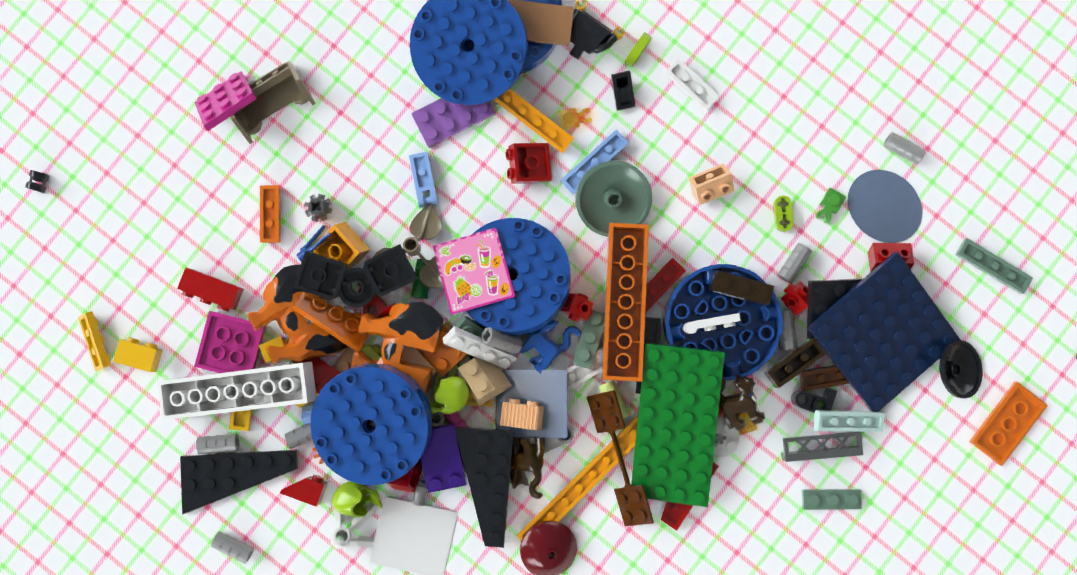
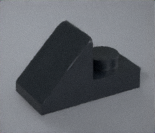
[610,70,636,111]

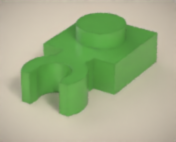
[815,187,846,223]

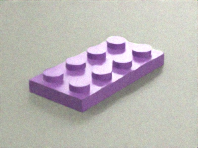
[411,98,496,148]

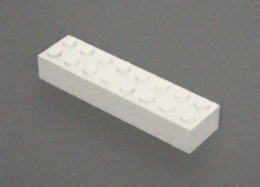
[157,362,317,420]

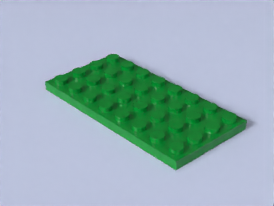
[631,343,725,507]

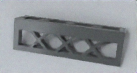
[781,432,864,462]

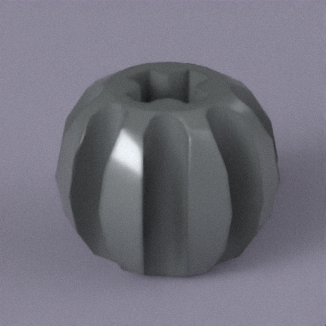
[304,193,333,222]

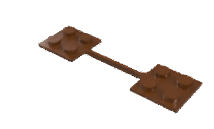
[587,390,654,526]

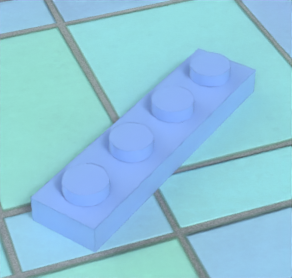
[560,129,629,195]

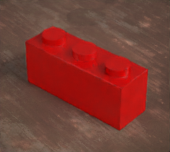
[177,267,244,312]

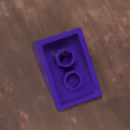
[421,423,467,493]

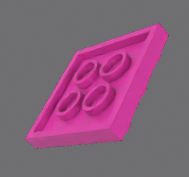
[194,71,257,131]
[194,311,266,373]

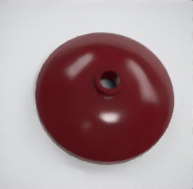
[520,521,577,575]

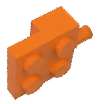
[417,321,468,377]

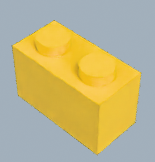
[113,337,163,372]

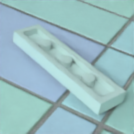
[813,410,885,432]

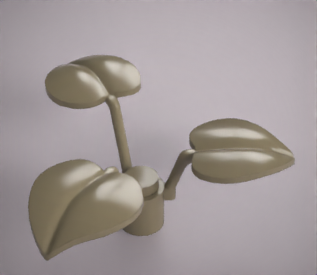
[372,205,444,288]

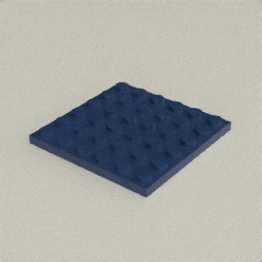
[807,252,961,412]

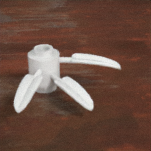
[331,504,377,549]

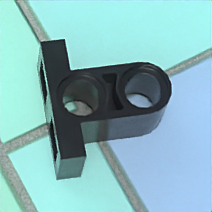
[791,388,838,424]

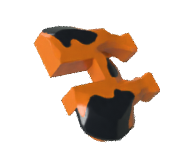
[247,265,347,366]
[351,302,443,397]

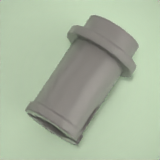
[412,480,427,506]

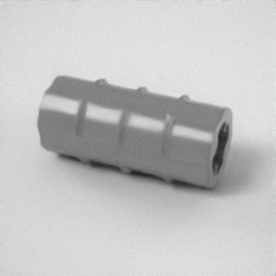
[883,132,926,165]
[777,242,812,284]
[779,310,798,350]
[481,327,522,354]
[284,423,313,449]
[196,434,240,454]
[211,531,254,564]

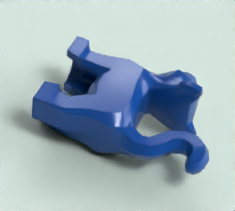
[519,320,582,374]

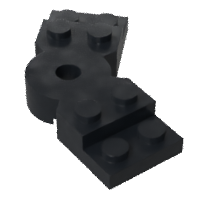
[293,244,418,307]

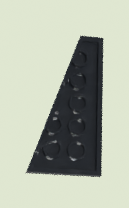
[807,278,864,340]
[455,426,513,548]
[180,449,298,515]

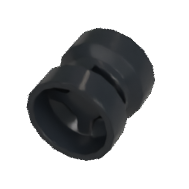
[24,169,50,193]

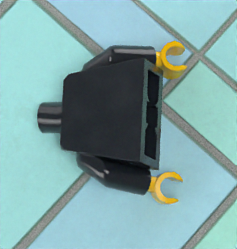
[569,0,625,60]

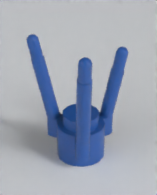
[296,225,331,263]

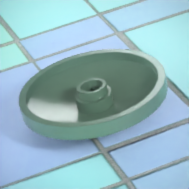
[575,160,652,237]

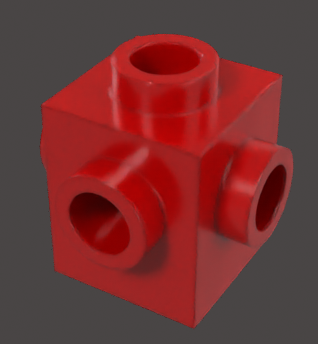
[780,281,808,316]
[561,293,594,322]

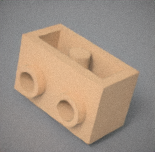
[689,163,735,205]

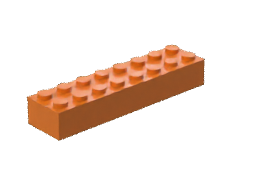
[602,223,649,382]

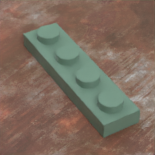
[955,238,1033,294]

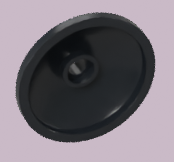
[939,340,983,399]

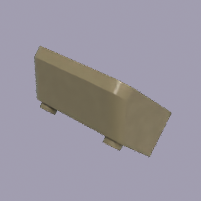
[231,61,316,144]

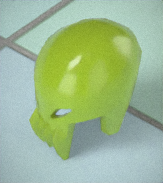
[429,376,470,414]
[332,481,382,518]

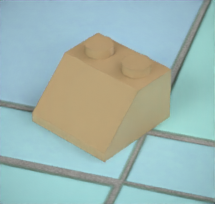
[458,357,512,406]

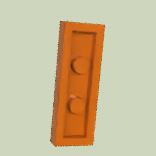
[260,185,281,243]

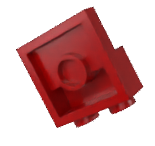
[505,143,552,184]

